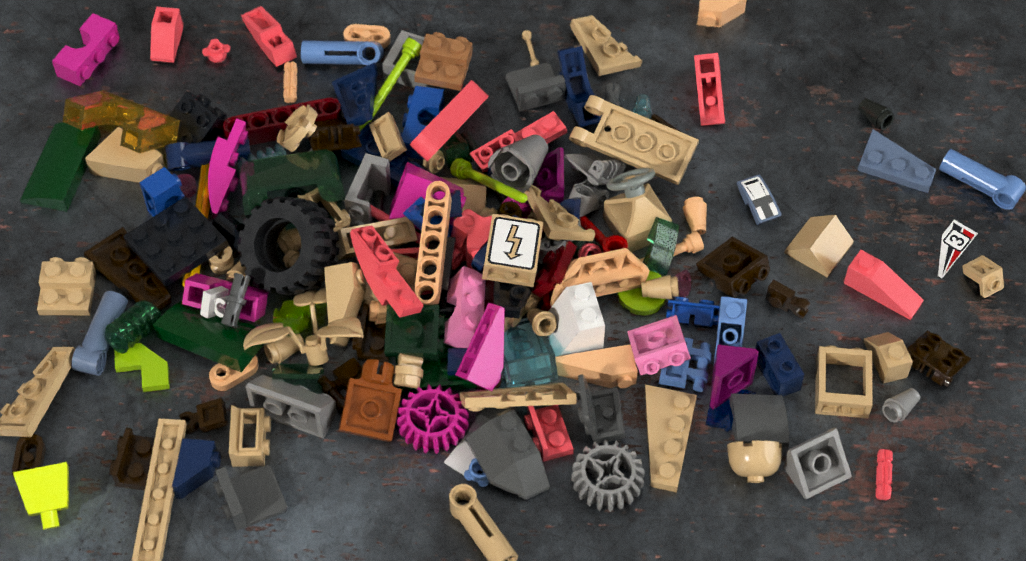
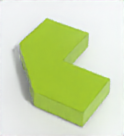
[114,343,170,392]

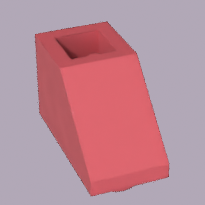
[150,7,183,63]

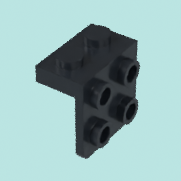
[160,91,227,143]

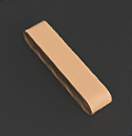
[414,181,452,309]

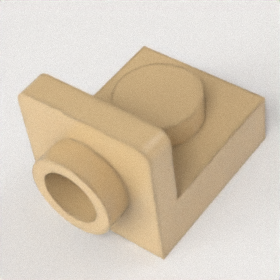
[963,255,1004,298]

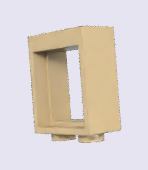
[815,345,873,418]

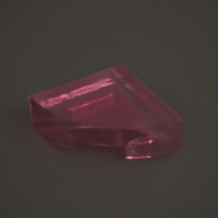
[674,269,691,298]

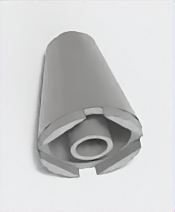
[488,135,548,193]

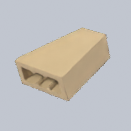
[85,127,166,183]

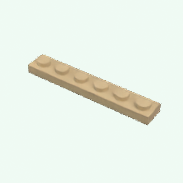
[132,418,187,561]

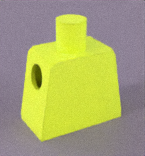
[13,462,69,530]

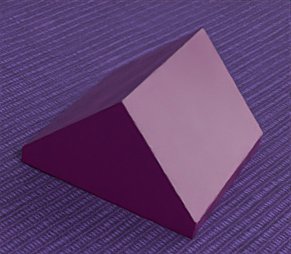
[525,147,564,209]
[710,345,759,409]

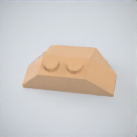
[550,248,650,307]

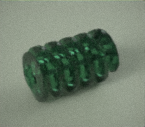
[105,300,161,354]

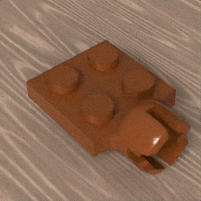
[338,359,402,442]

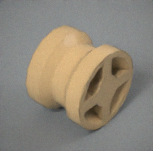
[208,246,234,274]

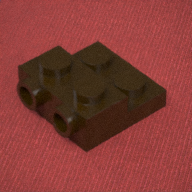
[696,236,770,298]

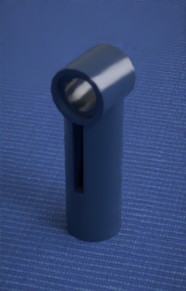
[165,137,251,171]

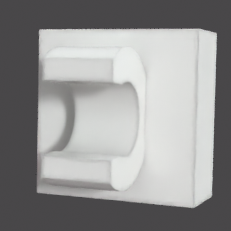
[200,286,229,319]

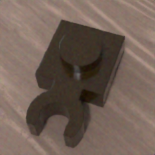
[765,279,810,319]
[179,398,228,434]

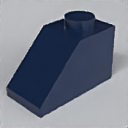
[172,438,221,499]

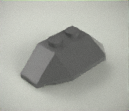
[466,407,550,500]

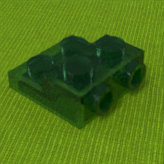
[384,305,445,361]

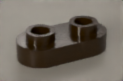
[12,434,46,481]

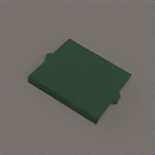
[272,364,324,379]

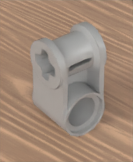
[568,179,609,217]

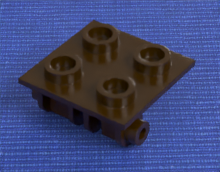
[308,118,362,153]
[907,330,971,387]

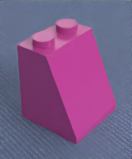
[389,162,466,230]

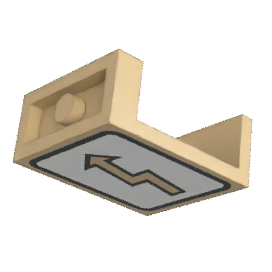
[482,214,543,287]

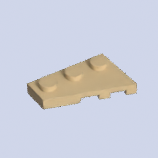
[570,16,642,76]

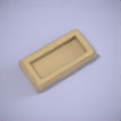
[369,112,407,162]

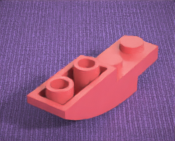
[470,111,567,172]
[350,225,424,318]

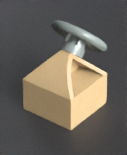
[603,168,672,252]

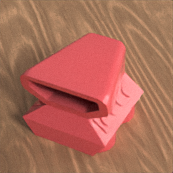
[451,209,499,272]

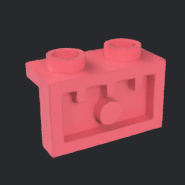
[524,405,574,462]

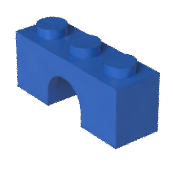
[400,86,444,160]

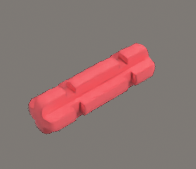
[876,449,893,501]

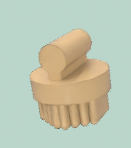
[394,353,424,389]

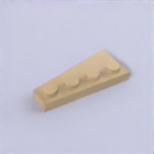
[0,347,75,437]
[460,383,577,411]
[645,384,697,492]

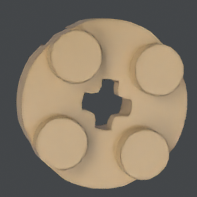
[277,105,318,152]

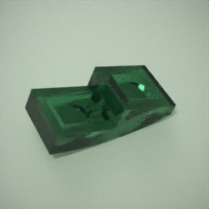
[643,217,679,275]

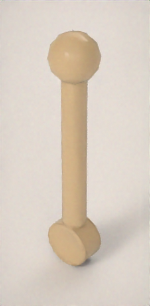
[522,30,540,66]

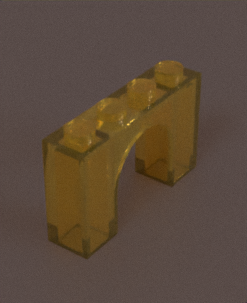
[63,90,180,153]

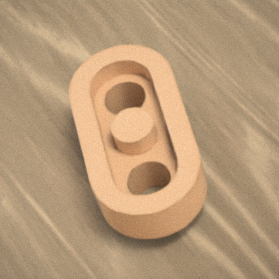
[344,24,390,49]
[209,355,259,391]

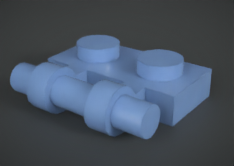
[659,337,712,392]

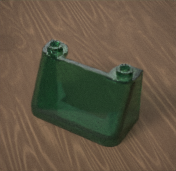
[239,149,345,215]

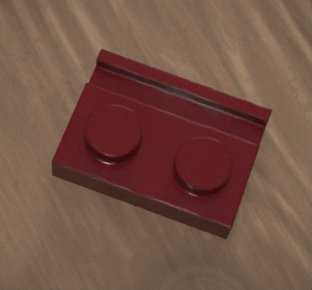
[532,241,577,298]

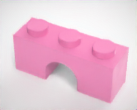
[444,266,486,348]

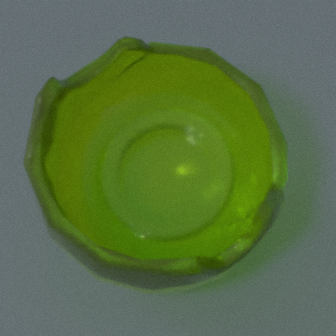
[273,300,312,334]

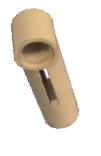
[449,484,518,561]

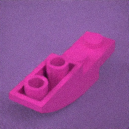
[208,119,249,219]

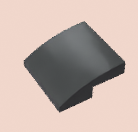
[729,393,790,447]

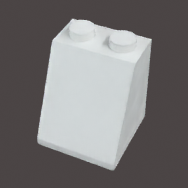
[543,282,605,368]

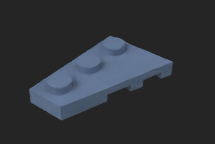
[857,129,936,193]

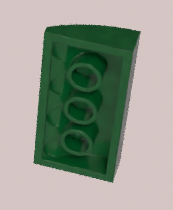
[20,121,101,212]
[153,301,264,373]

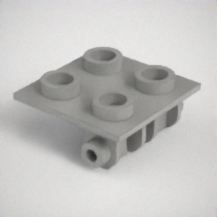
[564,152,626,186]

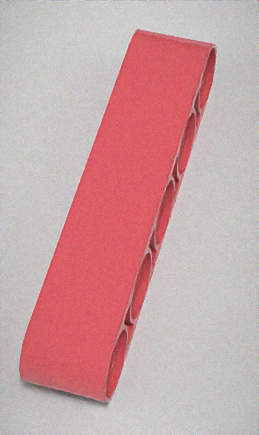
[409,80,489,162]

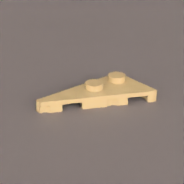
[524,185,595,242]

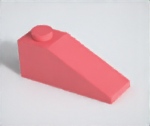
[694,53,725,126]
[844,250,924,320]

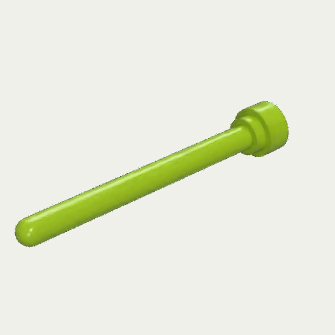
[359,38,422,131]
[451,158,528,203]

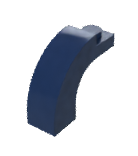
[557,45,603,127]

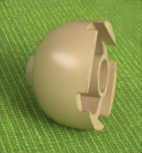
[728,441,782,483]

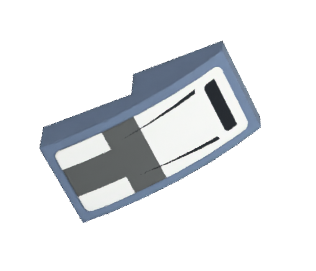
[736,174,782,225]

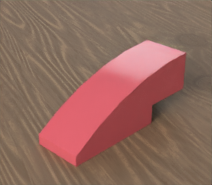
[241,6,297,67]

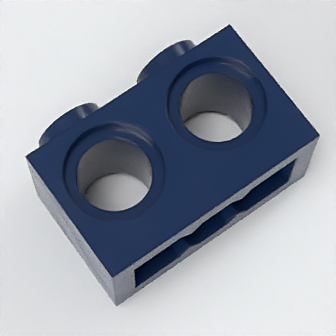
[755,333,805,397]

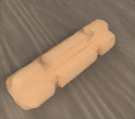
[283,62,297,103]

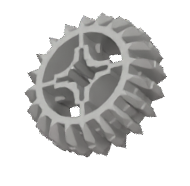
[571,439,645,512]

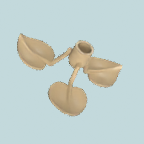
[243,288,364,366]

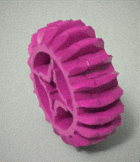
[397,384,469,454]

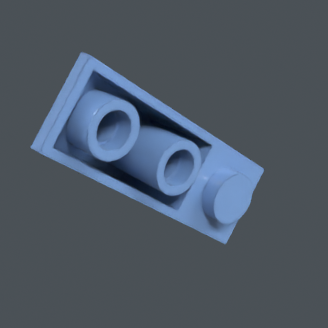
[713,296,748,368]

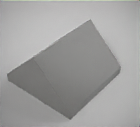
[783,428,852,499]

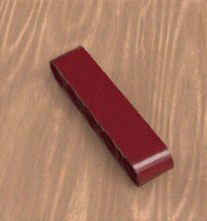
[223,97,342,146]

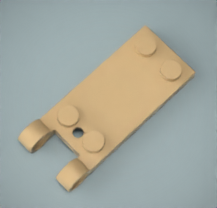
[569,95,699,186]

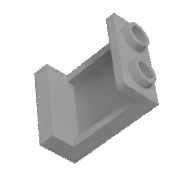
[345,153,392,227]

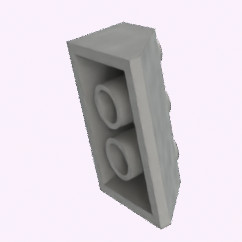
[246,374,337,439]

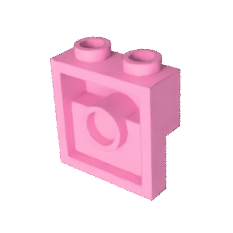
[627,315,691,375]

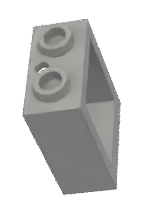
[383,30,443,89]

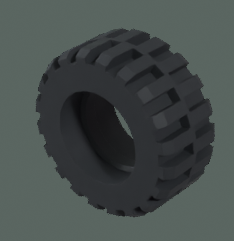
[238,196,339,295]

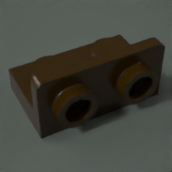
[352,304,394,363]
[110,428,155,491]

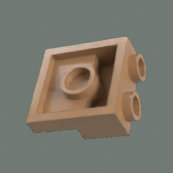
[414,32,472,91]

